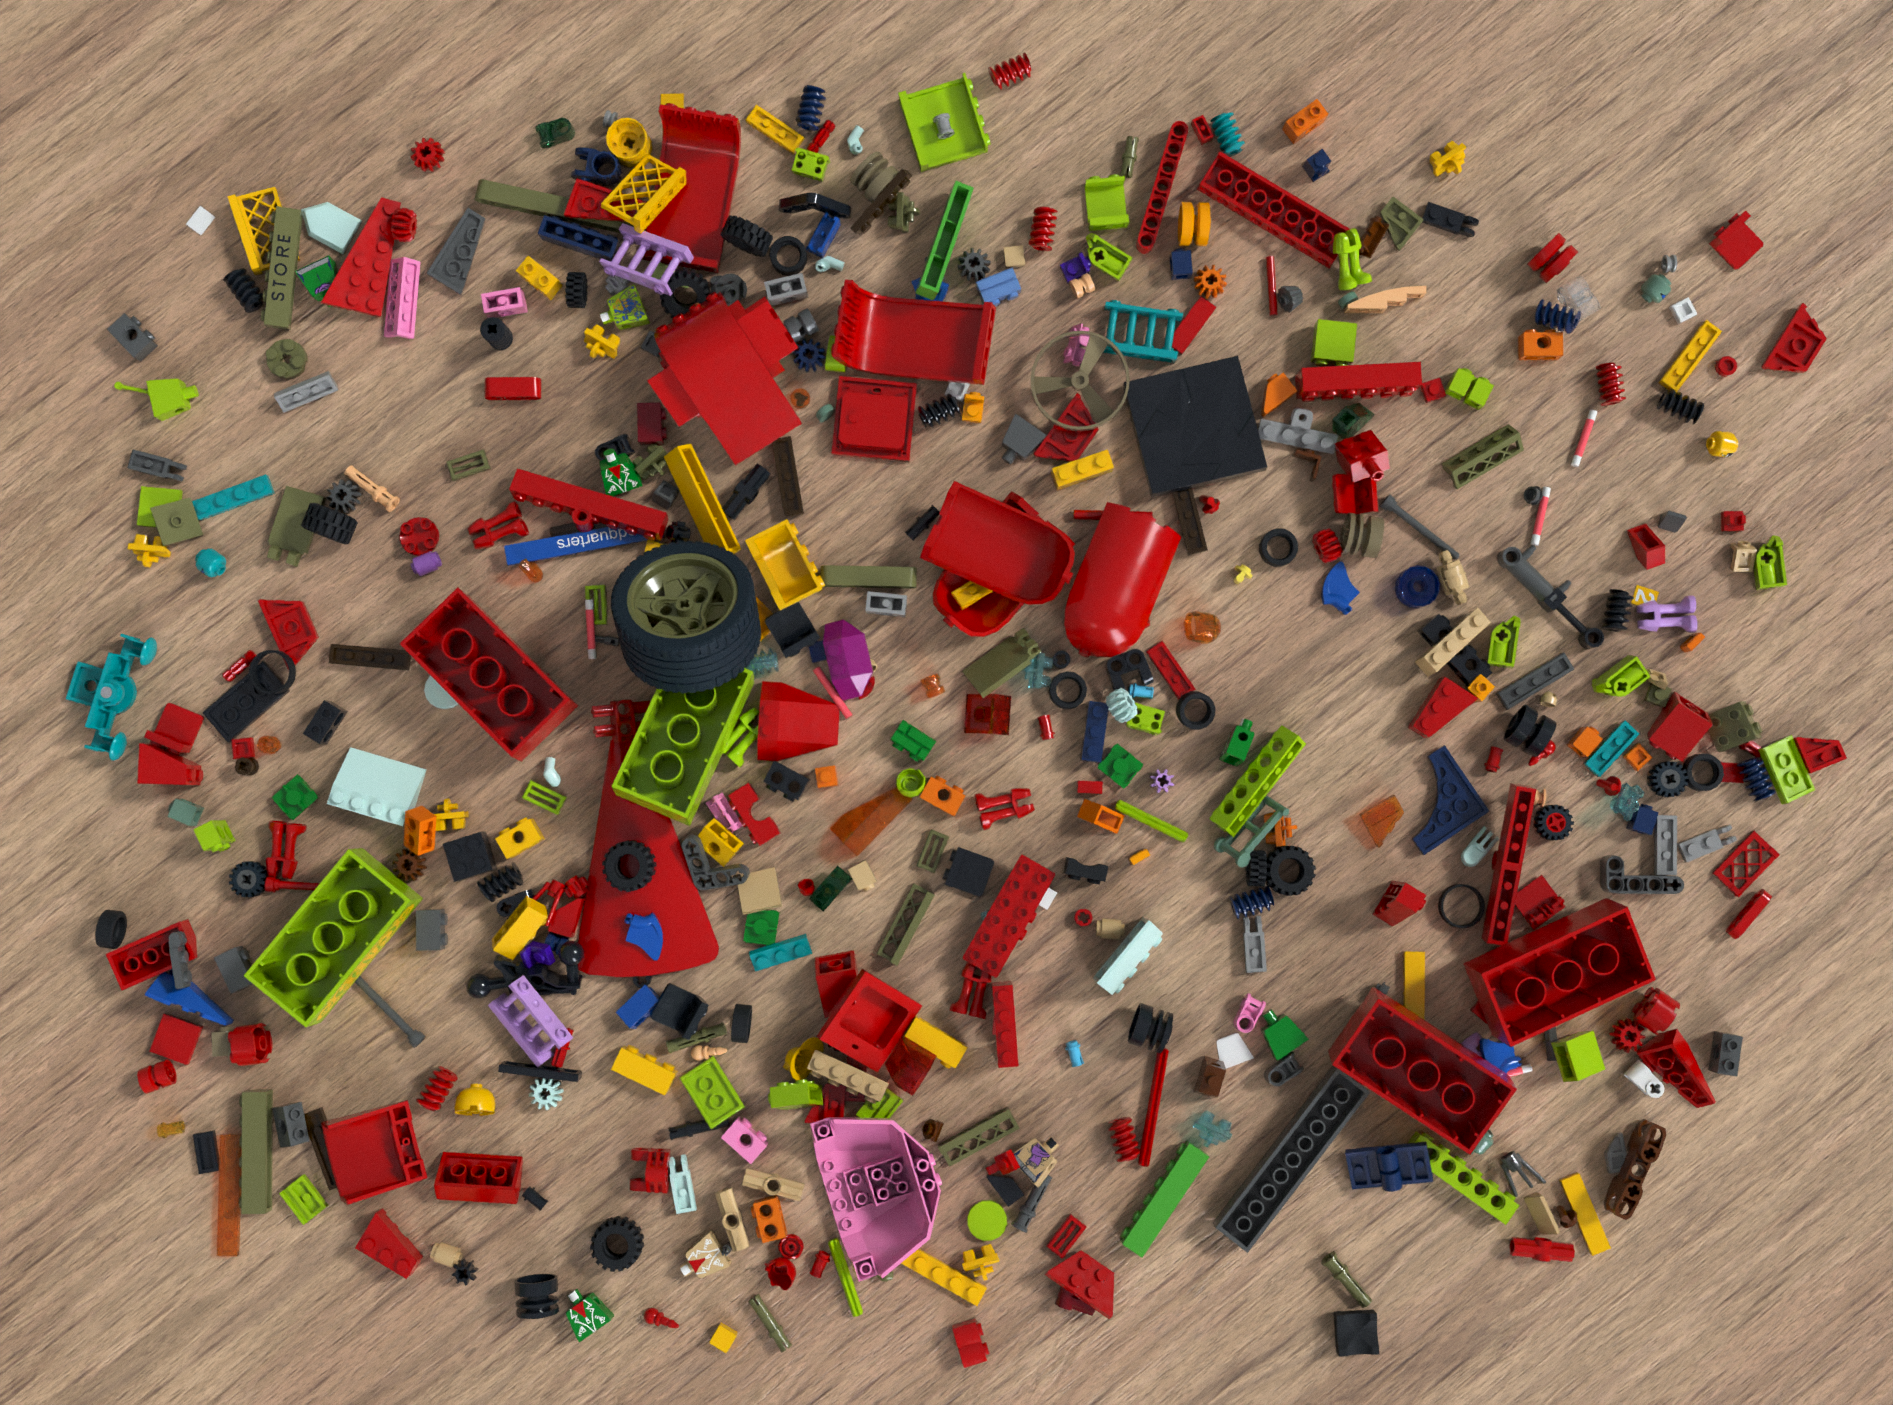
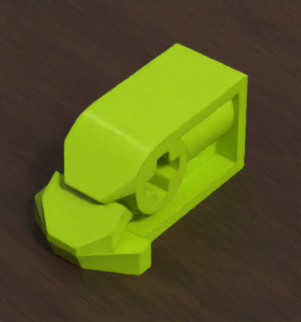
[1086,233,1133,281]
[1753,535,1787,590]
[1487,616,1521,669]
[1592,655,1651,697]

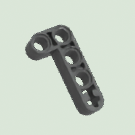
[1600,855,1684,894]

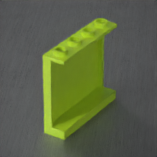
[898,73,991,172]

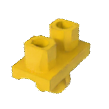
[1429,141,1466,177]
[584,324,620,359]
[127,534,171,568]
[434,798,469,831]
[962,1244,1000,1281]

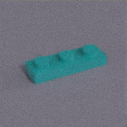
[1583,720,1640,777]
[749,934,812,972]

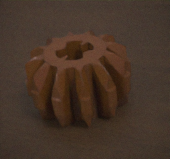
[392,848,427,882]

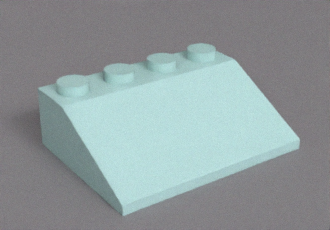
[327,747,427,826]
[1093,917,1163,995]

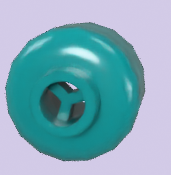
[195,548,226,578]

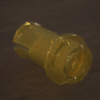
[157,1120,185,1138]

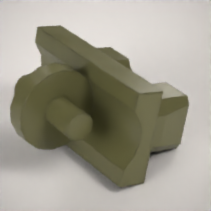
[888,192,920,233]
[633,443,668,480]

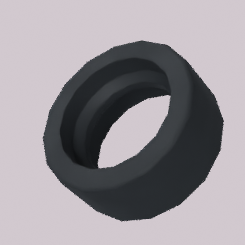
[769,236,807,276]
[1259,528,1298,567]
[1049,671,1087,709]
[1176,691,1216,730]
[1682,754,1724,791]
[95,910,127,949]
[731,1004,752,1043]

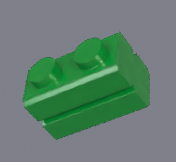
[890,720,936,762]

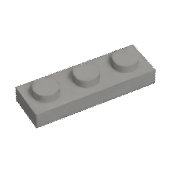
[274,371,338,412]
[1654,815,1677,875]

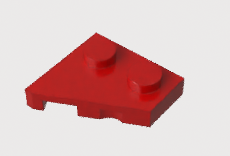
[1793,737,1847,774]
[805,1083,846,1123]

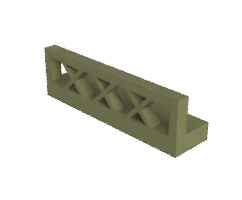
[1442,424,1524,489]
[877,883,935,966]
[938,1107,1020,1167]

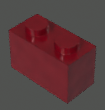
[637,402,667,446]

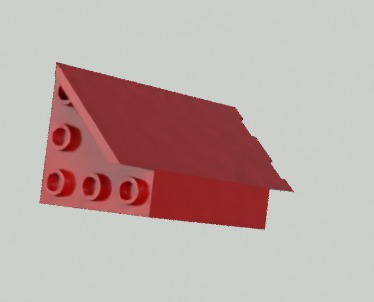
[647,296,798,427]

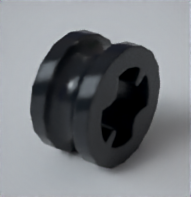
[1052,651,1070,669]
[633,976,652,988]

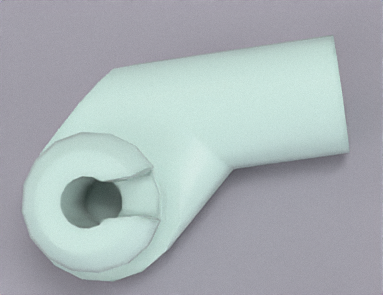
[847,125,864,155]
[815,256,845,273]

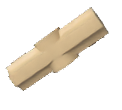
[742,1167,805,1201]
[715,1187,750,1252]

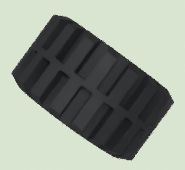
[660,268,710,318]
[301,503,358,545]
[602,840,657,892]
[1265,845,1316,896]
[590,1216,644,1272]

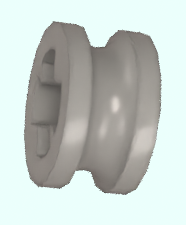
[603,110,618,128]
[1661,255,1677,273]

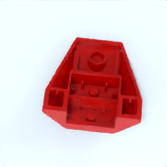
[757,681,840,761]

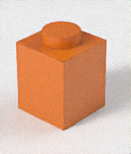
[1567,726,1603,758]
[815,765,839,788]

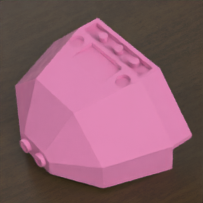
[810,1117,942,1282]

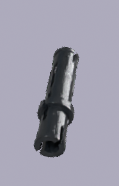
[668,1118,730,1140]

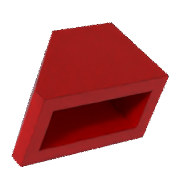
[1627,523,1665,570]
[548,897,585,938]

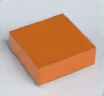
[1680,632,1705,653]
[1623,743,1652,771]

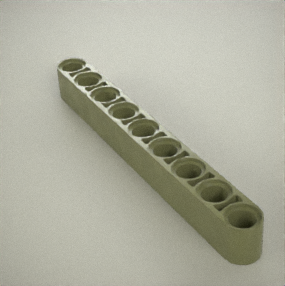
[474,179,645,233]

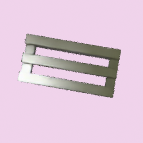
[446,449,491,481]
[916,829,949,873]

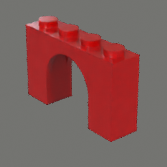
[991,981,1019,1068]

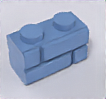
[976,268,1021,307]

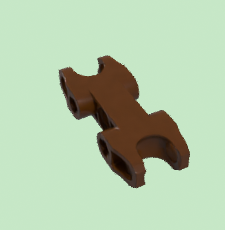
[1604,1119,1666,1220]

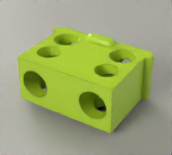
[792,148,830,182]
[1125,703,1165,736]

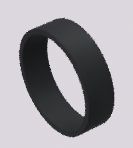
[249,650,296,694]
[1438,884,1485,928]

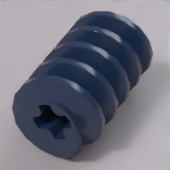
[795,85,826,131]
[1535,299,1581,334]
[1737,757,1775,801]
[1230,886,1274,919]

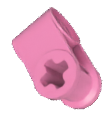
[1233,993,1266,1033]

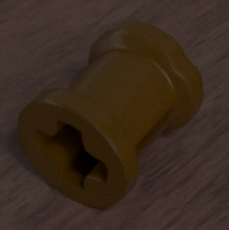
[235,758,259,775]

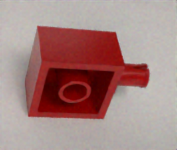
[1334,430,1390,483]

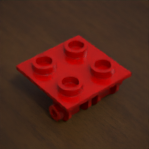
[1515,875,1565,930]

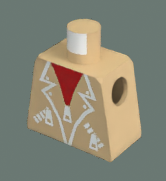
[680,1229,732,1278]

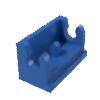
[806,212,841,258]
[616,985,660,1029]

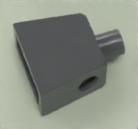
[1002,414,1046,465]

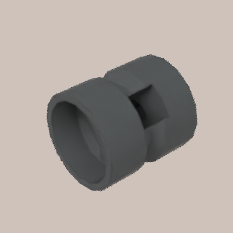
[783,308,819,343]

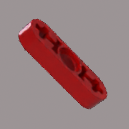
[1726,889,1772,939]

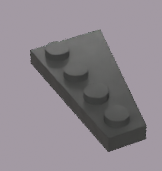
[427,208,486,296]

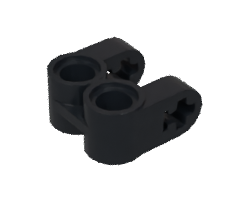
[1105,649,1154,690]

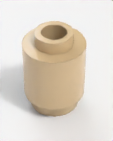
[1095,918,1125,940]
[430,1242,463,1268]

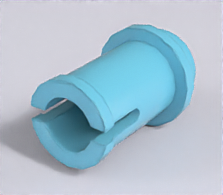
[1128,683,1154,699]
[1065,1040,1084,1067]

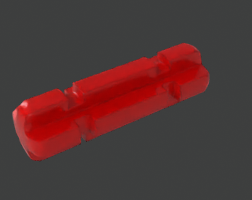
[807,120,835,153]
[222,650,256,682]

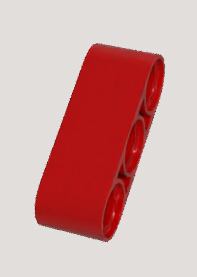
[484,377,541,400]

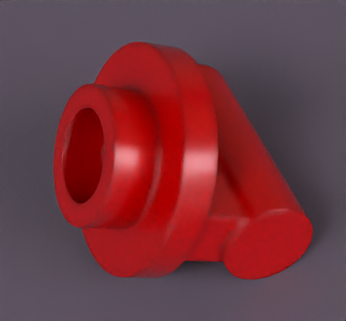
[1199,495,1220,514]
[1596,776,1621,796]

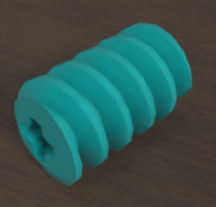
[1210,112,1245,157]

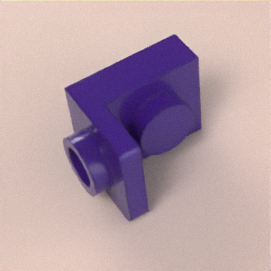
[1060,252,1091,284]
[520,941,556,968]

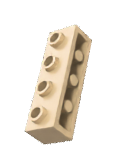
[807,1050,889,1104]

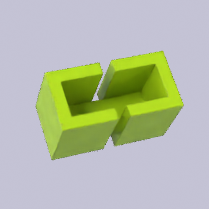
[1445,368,1494,410]

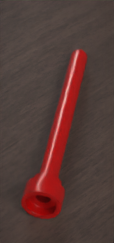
[265,876,320,892]

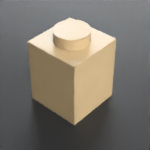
[848,860,877,892]

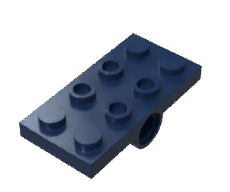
[1345,1142,1433,1192]

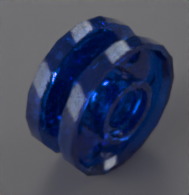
[1395,565,1440,609]

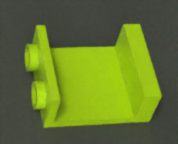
[1084,174,1129,231]

